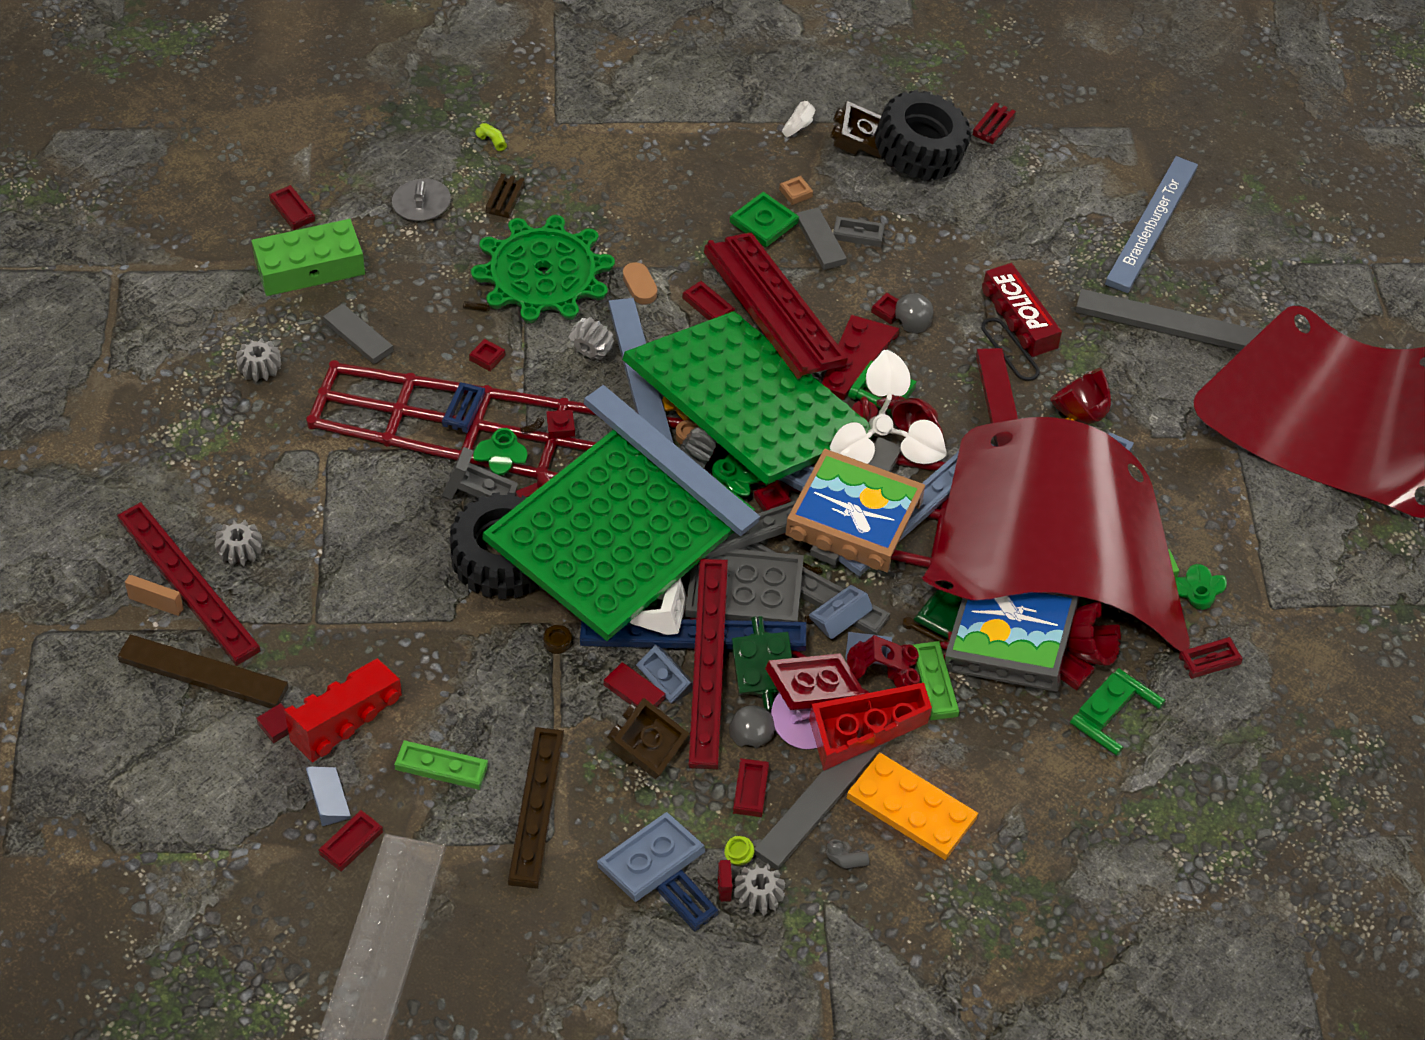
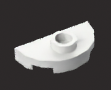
[782,101,815,138]

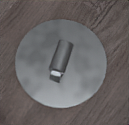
[392,179,451,221]

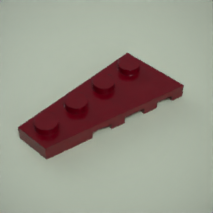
[822,315,900,400]

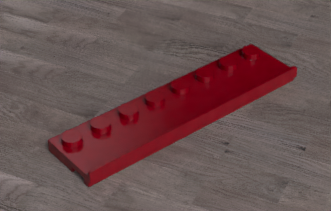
[704,232,848,379]

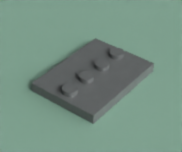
[685,549,804,622]

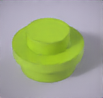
[724,836,755,866]

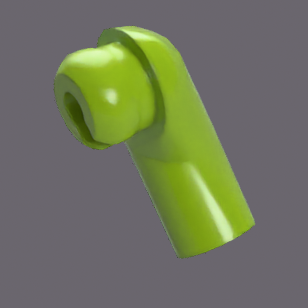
[475,123,507,151]

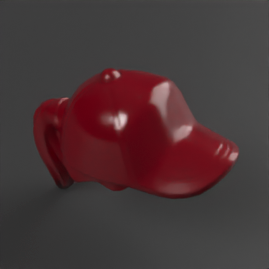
[876,395,943,435]

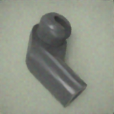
[826,839,869,869]

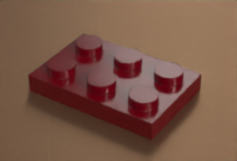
[765,653,866,710]

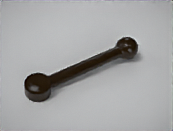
[902,617,949,643]

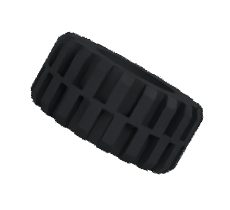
[875,90,971,181]
[450,492,537,599]

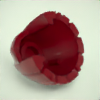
[1050,368,1111,424]
[1066,602,1121,666]

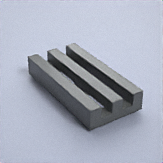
[833,216,885,247]

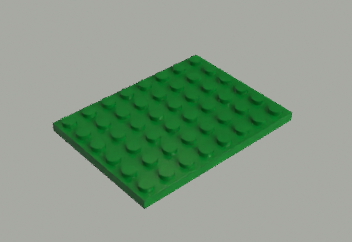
[622,311,874,485]
[482,429,755,641]

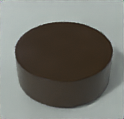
[543,625,572,654]

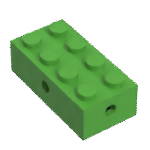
[251,219,365,296]

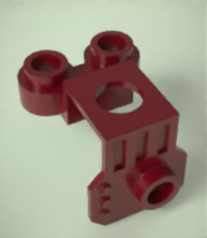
[847,635,920,688]

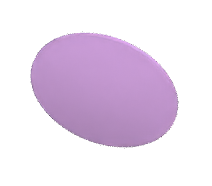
[771,693,817,749]

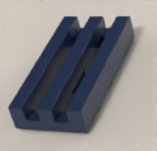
[442,382,485,433]
[656,870,718,932]

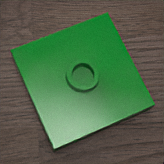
[730,192,799,247]

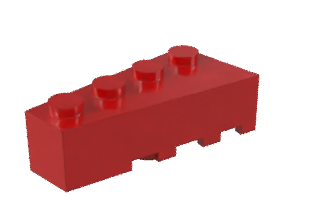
[284,658,402,763]
[809,683,932,771]

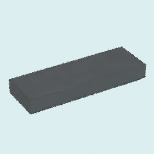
[796,207,847,270]
[323,304,394,365]

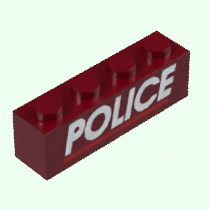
[982,262,1062,357]

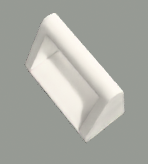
[630,578,687,635]

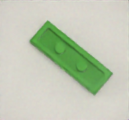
[913,641,959,721]
[394,740,488,790]

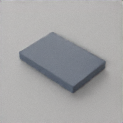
[597,812,705,902]

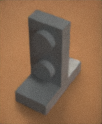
[442,447,518,500]

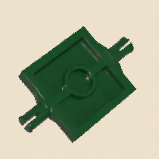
[731,616,792,712]

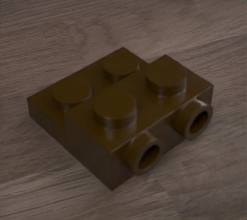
[830,101,881,158]
[606,698,689,779]

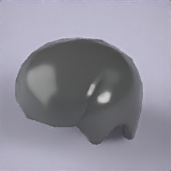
[895,293,933,333]
[729,705,776,749]

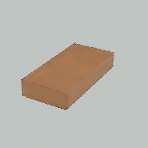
[125,575,183,616]

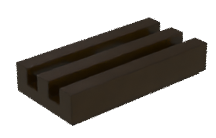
[486,173,525,218]

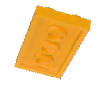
[847,752,978,860]

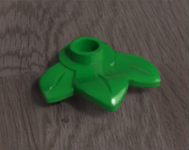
[473,428,527,476]
[712,453,761,496]
[1175,564,1227,610]

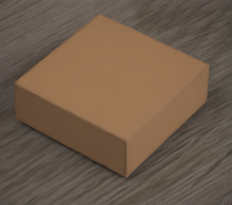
[779,176,813,205]

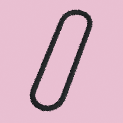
[981,317,1040,381]

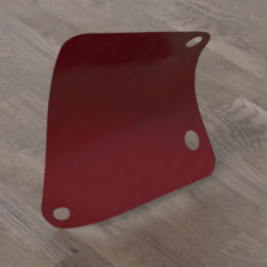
[1193,306,1425,518]
[921,417,1190,652]

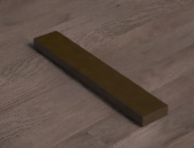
[117,634,289,709]
[508,727,564,889]

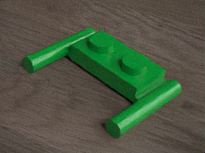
[1070,668,1166,756]

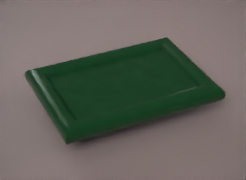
[913,581,962,639]

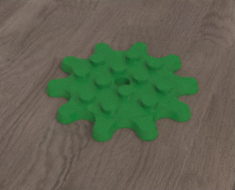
[471,215,615,323]

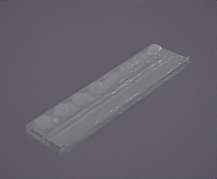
[317,834,446,1040]

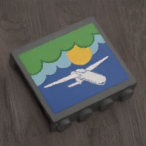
[945,592,1080,692]

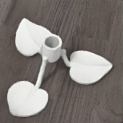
[830,350,946,464]

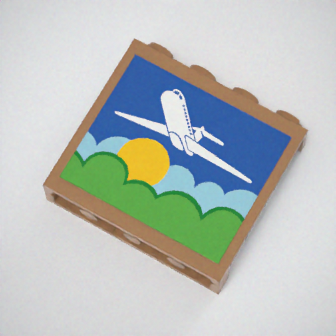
[786,448,925,573]

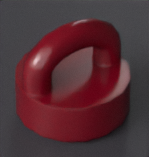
[852,396,878,423]

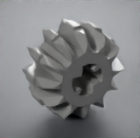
[569,317,614,360]
[236,338,281,382]
[214,519,263,567]
[734,862,785,916]

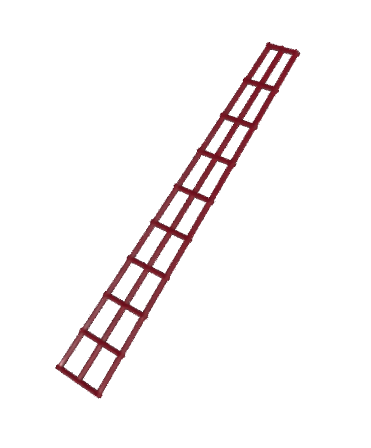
[306,360,949,568]

